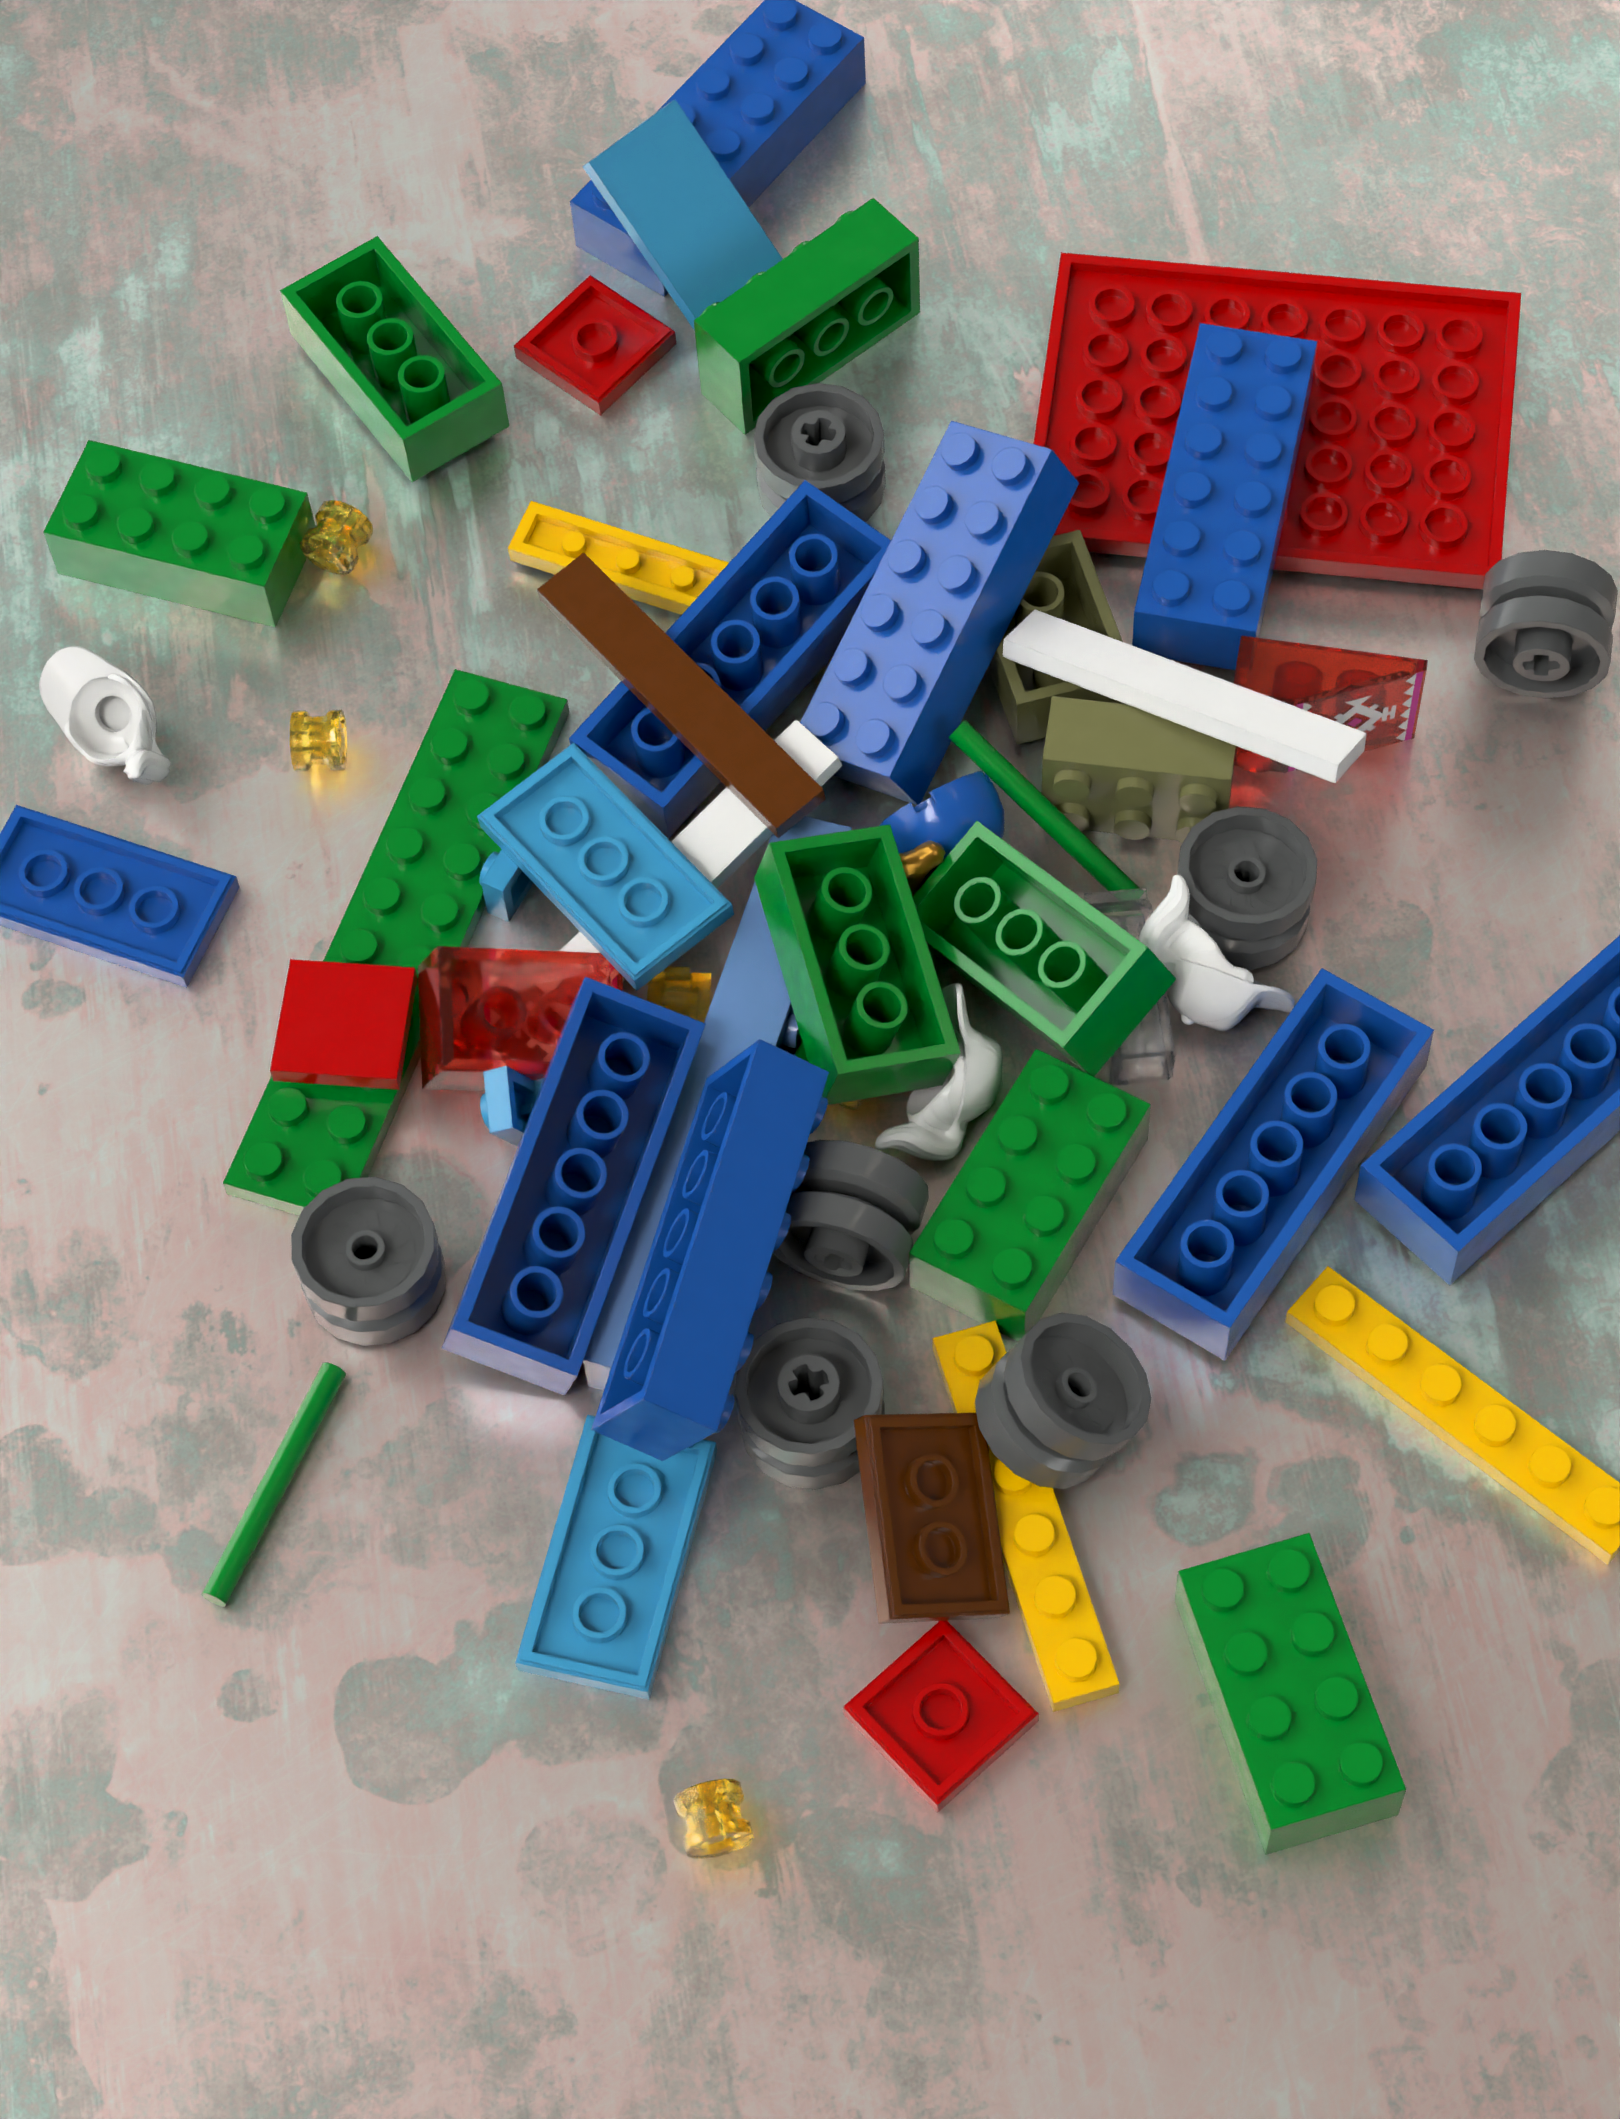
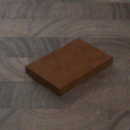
[854,1413,1010,1624]

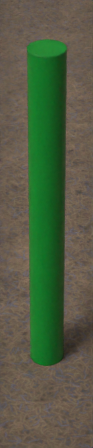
[948,720,1145,911]
[201,1362,346,1607]

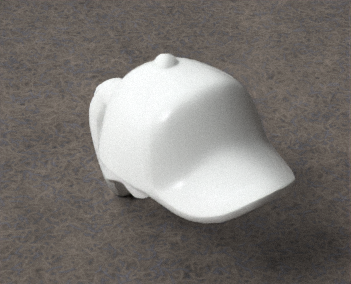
[39,646,171,785]
[1139,875,1295,1032]
[875,983,1003,1161]

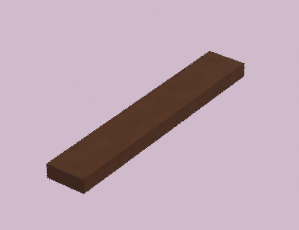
[537,552,826,838]

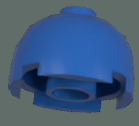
[879,771,1005,880]

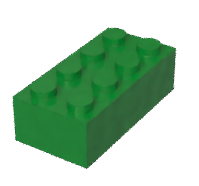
[694,198,920,435]
[280,236,509,482]
[43,440,318,628]
[913,821,1176,1077]
[754,824,961,1105]
[909,1049,1151,1342]
[1174,1533,1406,1855]

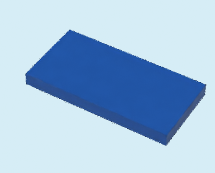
[0,805,240,988]

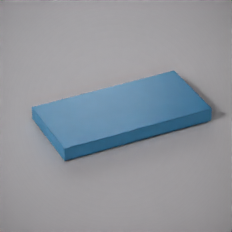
[582,99,783,331]
[477,743,734,991]
[515,1415,717,1700]

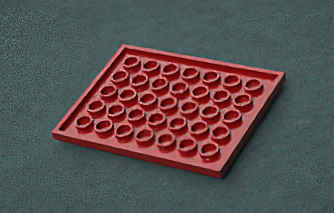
[1034,252,1521,590]

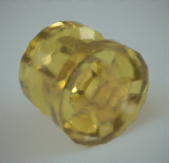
[300,500,373,575]
[290,710,347,771]
[673,1779,754,1859]

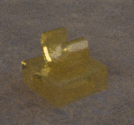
[647,967,713,1023]

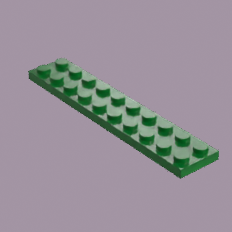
[223,669,570,1216]

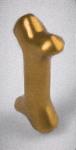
[899,840,945,897]

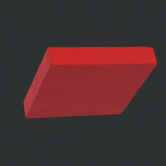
[514,275,676,416]
[270,959,418,1090]
[843,1621,1039,1813]

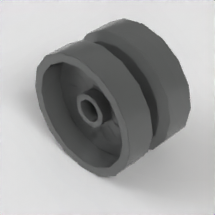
[753,383,886,522]
[1474,550,1618,699]
[1177,806,1317,970]
[773,1140,929,1291]
[291,1177,446,1346]
[975,1313,1151,1489]
[734,1317,885,1490]

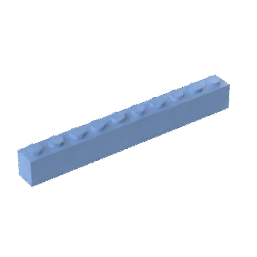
[583,816,852,1390]

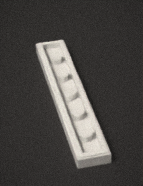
[1003,609,1367,783]
[529,720,842,1009]

